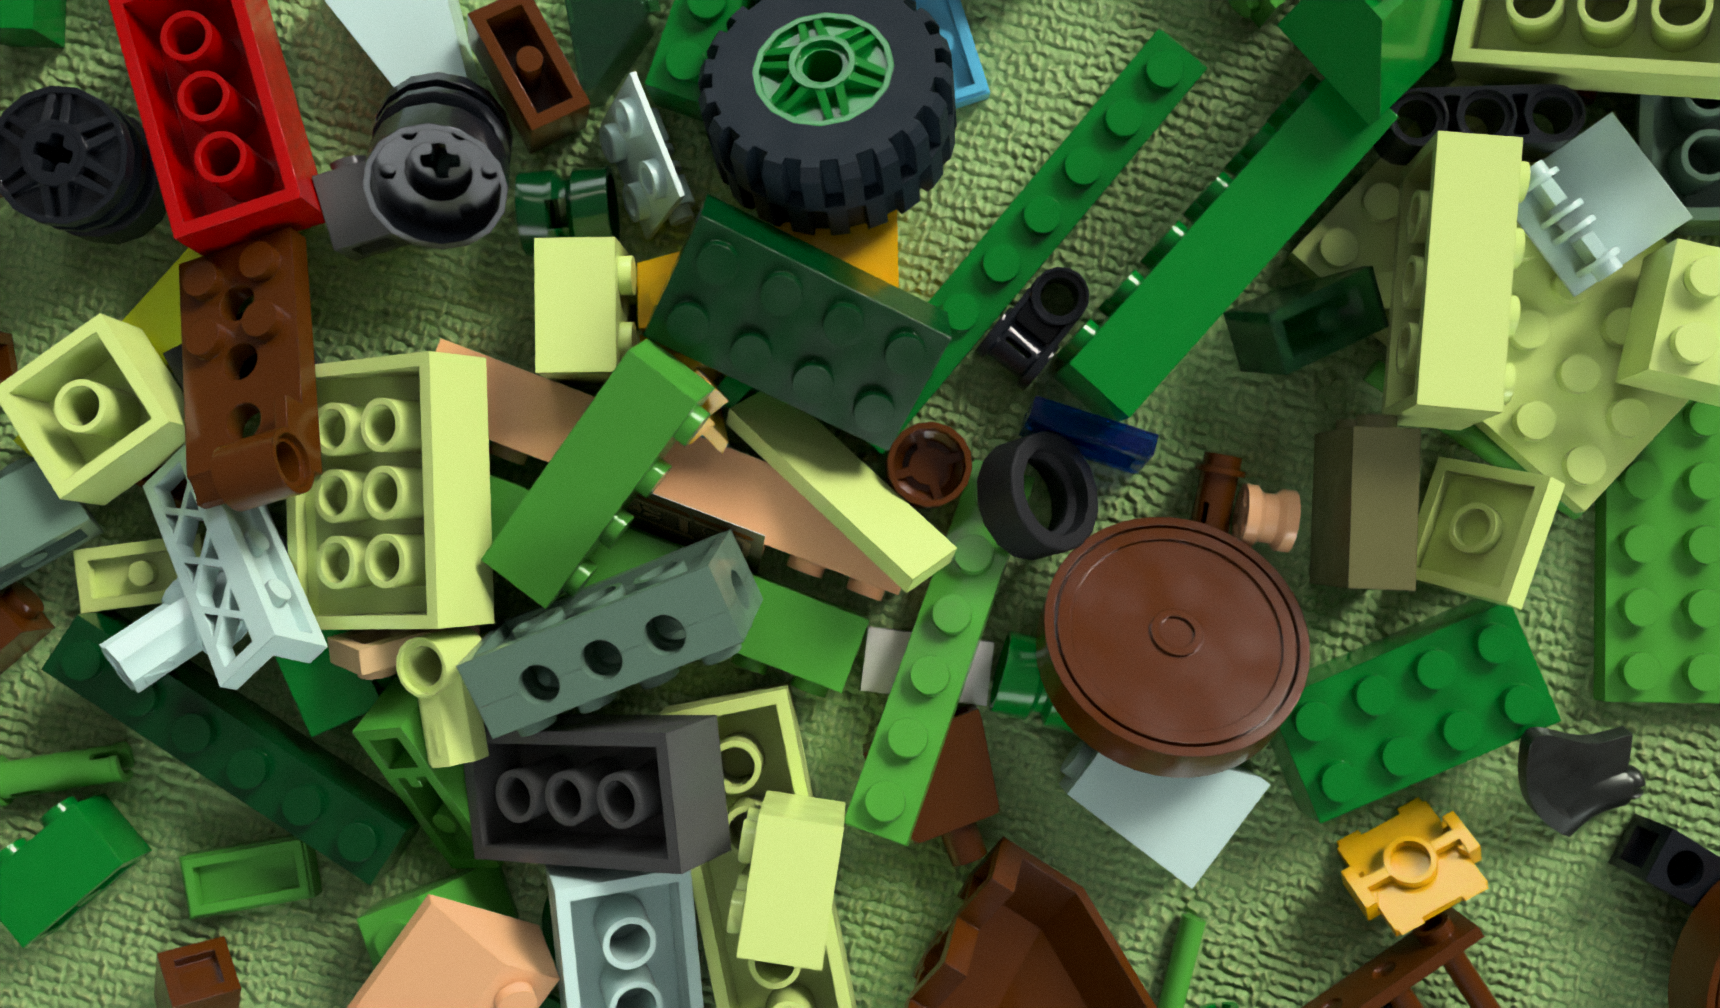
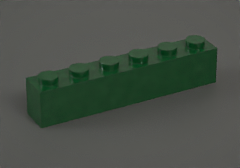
[41,610,421,885]

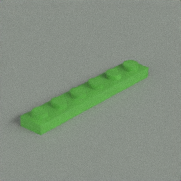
[844,459,1035,847]

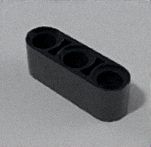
[1373,84,1586,166]

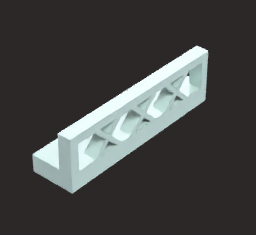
[143,442,328,690]

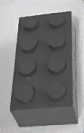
[463,714,732,874]

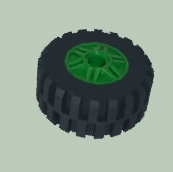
[698,0,957,236]

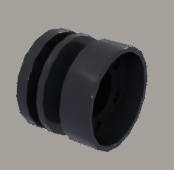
[363,72,513,250]
[0,86,167,245]

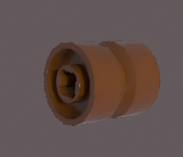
[885,422,972,509]

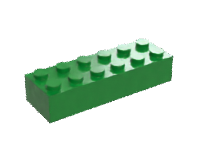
[1053,73,1399,426]

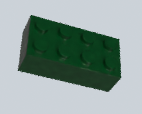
[643,194,952,451]

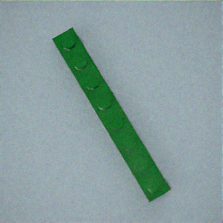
[864,28,1207,455]

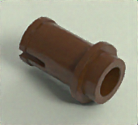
[1189,451,1247,533]

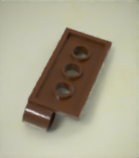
[179,227,322,512]

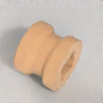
[1232,483,1301,553]

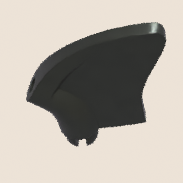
[1518,726,1646,837]

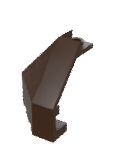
[904,836,1157,1008]

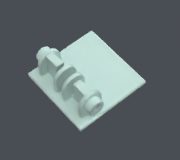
[599,71,696,240]
[1517,112,1693,297]

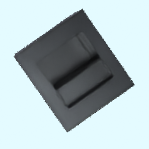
[1608,813,1720,908]

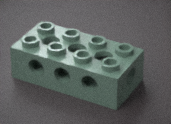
[456,529,763,739]

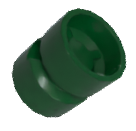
[515,166,620,256]

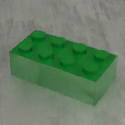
[1269,598,1562,824]

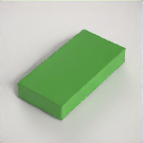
[179,834,323,920]

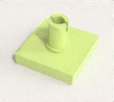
[1416,456,1565,610]

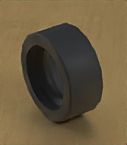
[977,431,1098,560]

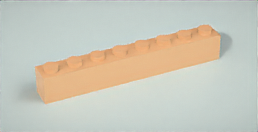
[435,338,901,601]

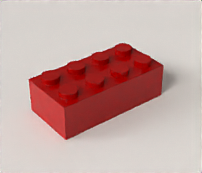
[108,0,325,256]

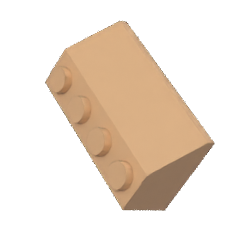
[347,894,560,1008]

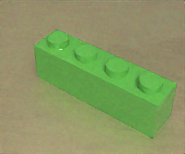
[481,338,715,609]

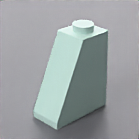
[324,0,480,87]
[1059,740,1270,889]

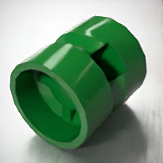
[989,630,1074,733]

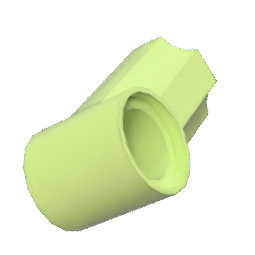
[396,627,489,768]

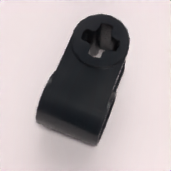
[975,267,1089,391]

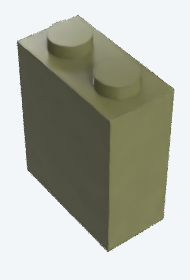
[1309,414,1421,591]

